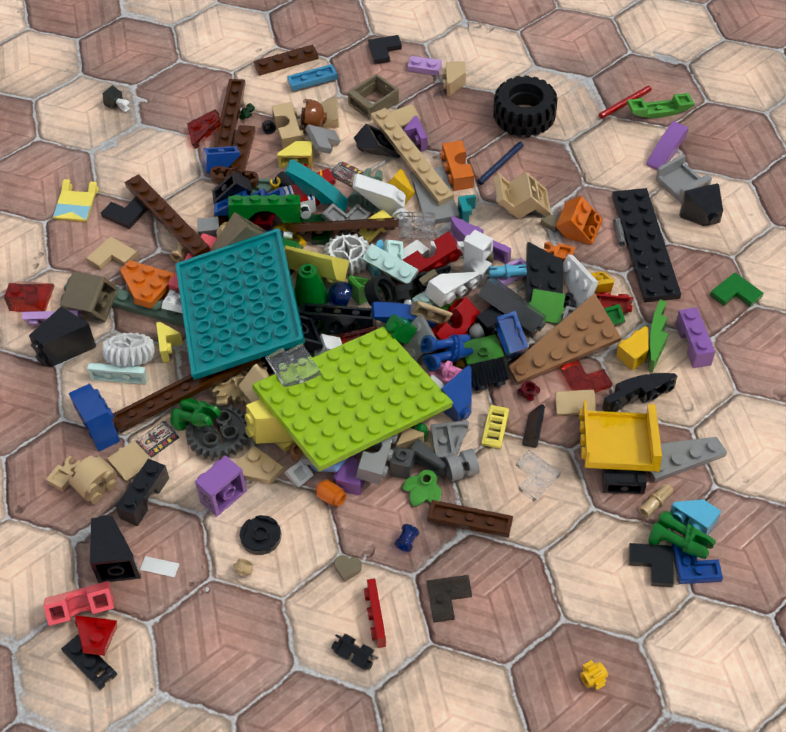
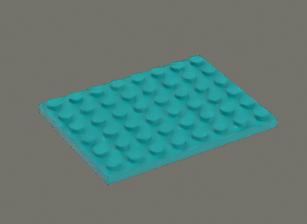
[175,228,305,380]

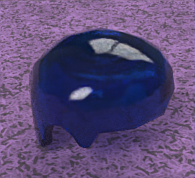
[327,281,352,306]

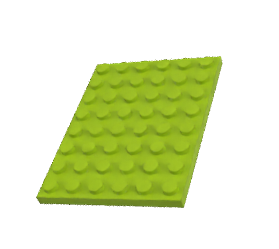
[252,326,453,472]

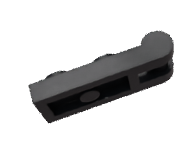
[61,635,118,690]

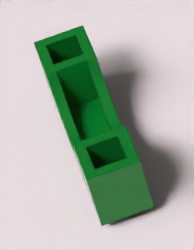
[228,194,300,223]

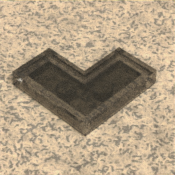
[426,575,472,623]

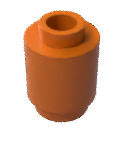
[315,479,347,507]

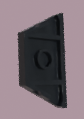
[525,242,563,302]

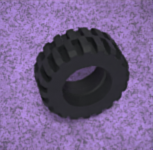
[493,75,558,137]

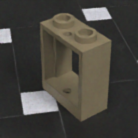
[348,74,399,121]

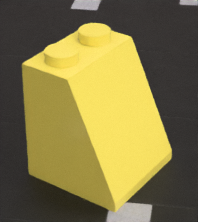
[244,399,294,444]

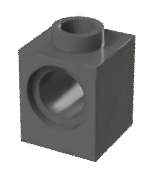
[390,446,415,479]

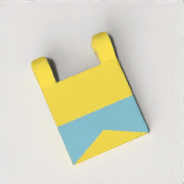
[53,179,99,222]

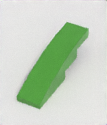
[647,300,668,372]

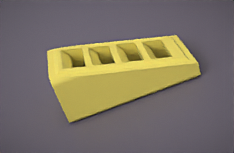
[481,405,509,449]

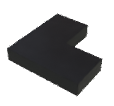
[368,35,402,64]
[101,197,147,229]
[629,543,674,587]

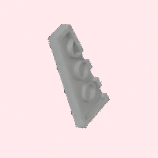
[647,437,727,483]

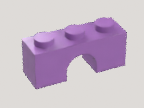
[676,307,715,368]

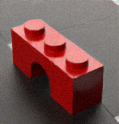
[403,231,463,280]
[432,296,480,353]

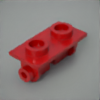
[596,292,634,314]

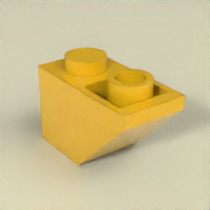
[616,326,649,371]

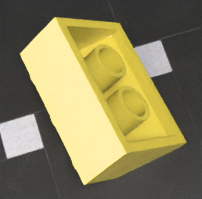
[285,245,350,284]

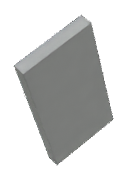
[410,166,460,225]

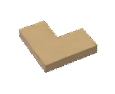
[86,236,138,270]

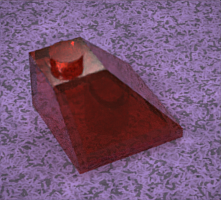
[4,281,55,312]

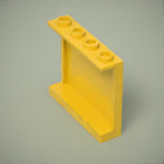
[579,401,662,472]

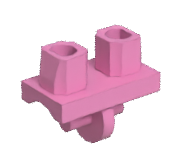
[427,360,462,384]

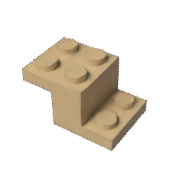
[494,172,551,219]

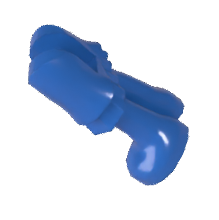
[420,334,473,372]

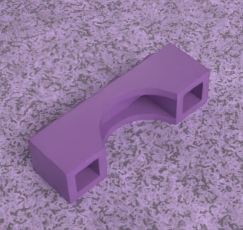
[333,453,365,495]

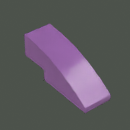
[646,121,688,170]

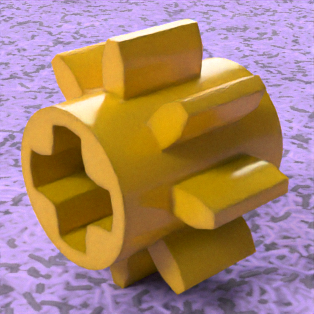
[580,660,608,690]

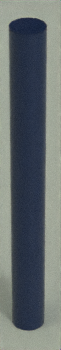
[477,141,524,185]

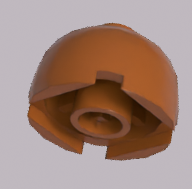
[301,99,327,132]

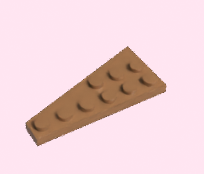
[509,293,621,385]

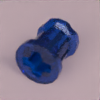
[394,524,420,552]

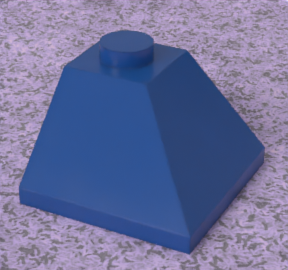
[441,365,472,422]

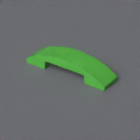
[627,93,694,118]

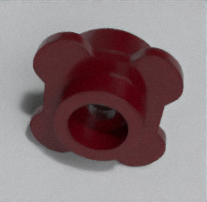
[517,381,540,401]

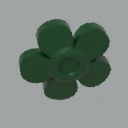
[240,103,255,120]

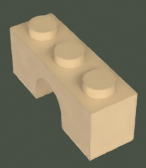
[272,102,305,149]

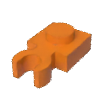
[543,242,575,262]

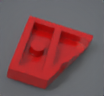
[75,615,117,656]

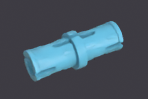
[489,264,527,278]

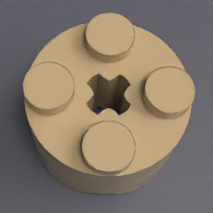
[69,455,117,504]

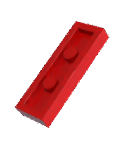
[364,578,386,648]

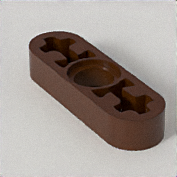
[210,166,259,188]

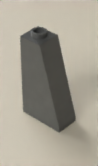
[478,278,547,333]

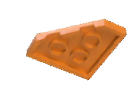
[120,260,175,309]

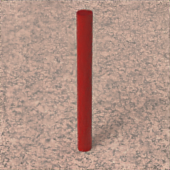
[599,85,652,119]

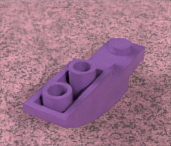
[451,216,511,264]

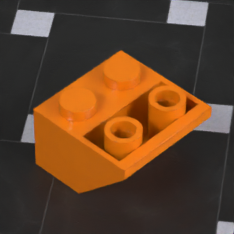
[555,195,603,245]

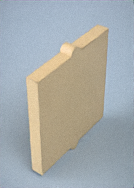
[107,440,150,483]

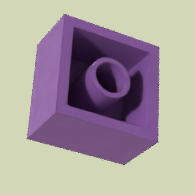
[195,456,247,517]

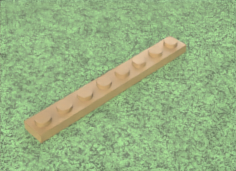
[371,108,454,205]

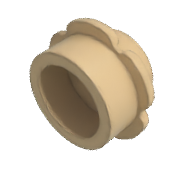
[233,558,254,577]

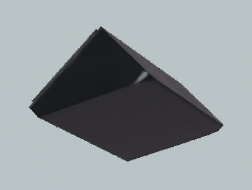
[522,404,545,448]

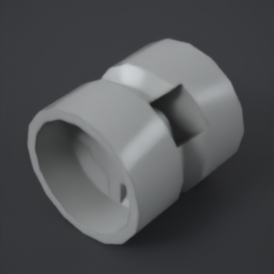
[444,449,480,482]

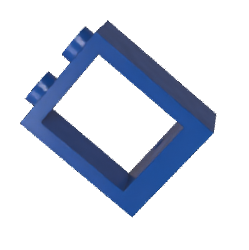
[494,311,529,360]

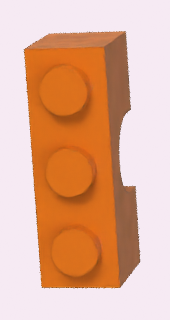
[440,140,474,191]

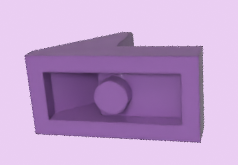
[403,116,427,151]

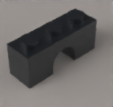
[115,458,169,526]

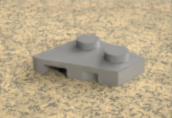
[431,420,469,461]

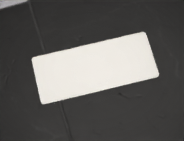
[140,556,179,577]

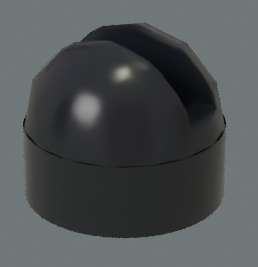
[262,120,276,135]

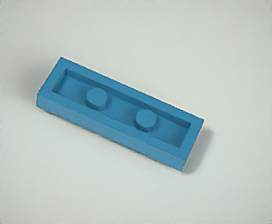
[287,64,338,91]

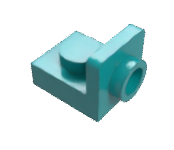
[458,194,476,223]

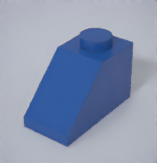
[203,146,240,174]

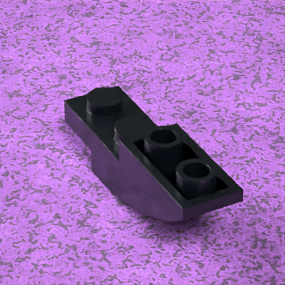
[602,373,678,412]

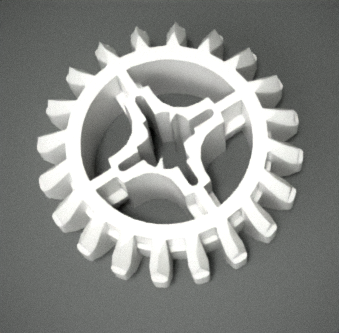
[323,232,370,276]
[102,333,155,367]

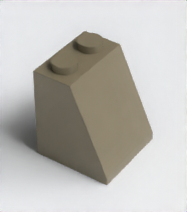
[211,212,266,250]
[60,271,119,322]

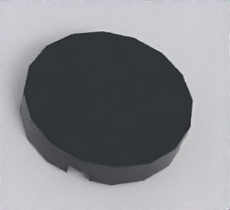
[239,515,282,555]

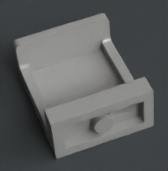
[656,154,712,204]

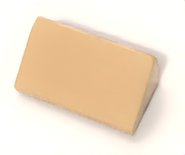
[321,96,339,128]
[389,104,421,128]
[410,301,452,324]
[554,390,596,416]

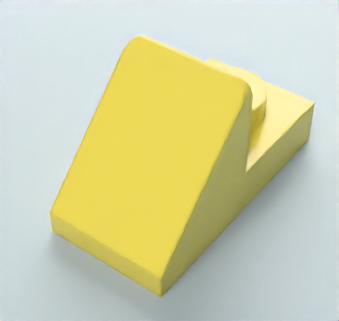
[156,322,183,363]

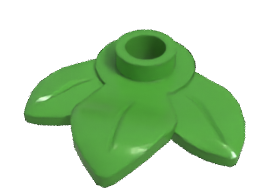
[402,470,442,507]

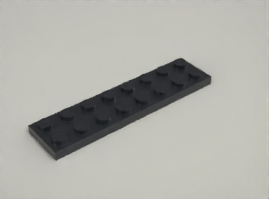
[612,188,681,303]

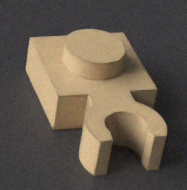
[46,456,80,492]

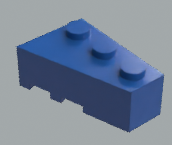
[68,383,121,452]

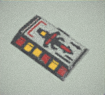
[331,161,364,187]
[136,421,180,458]

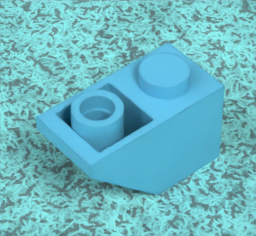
[670,499,722,535]

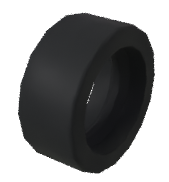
[364,275,398,307]

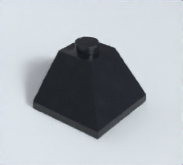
[354,124,401,158]
[679,183,723,226]

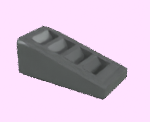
[410,439,446,478]

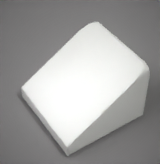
[284,460,314,487]

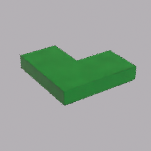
[710,272,764,307]

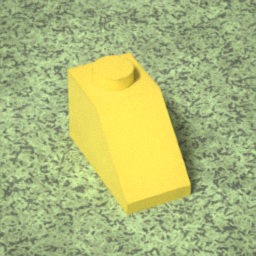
[277,141,314,168]

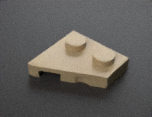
[235,446,284,484]

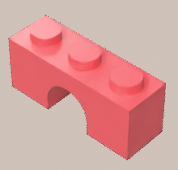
[43,581,115,626]

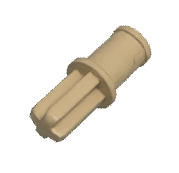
[639,484,674,518]

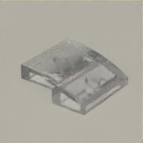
[265,343,321,387]

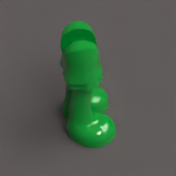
[170,398,221,431]
[648,511,716,559]

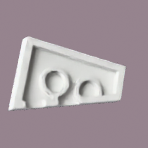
[563,254,598,308]

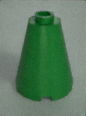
[294,264,329,307]

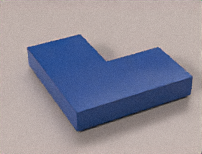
[672,543,723,584]

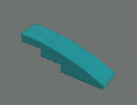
[285,159,347,212]

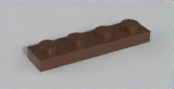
[254,45,319,76]
[427,500,513,538]

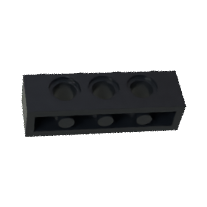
[299,303,376,337]

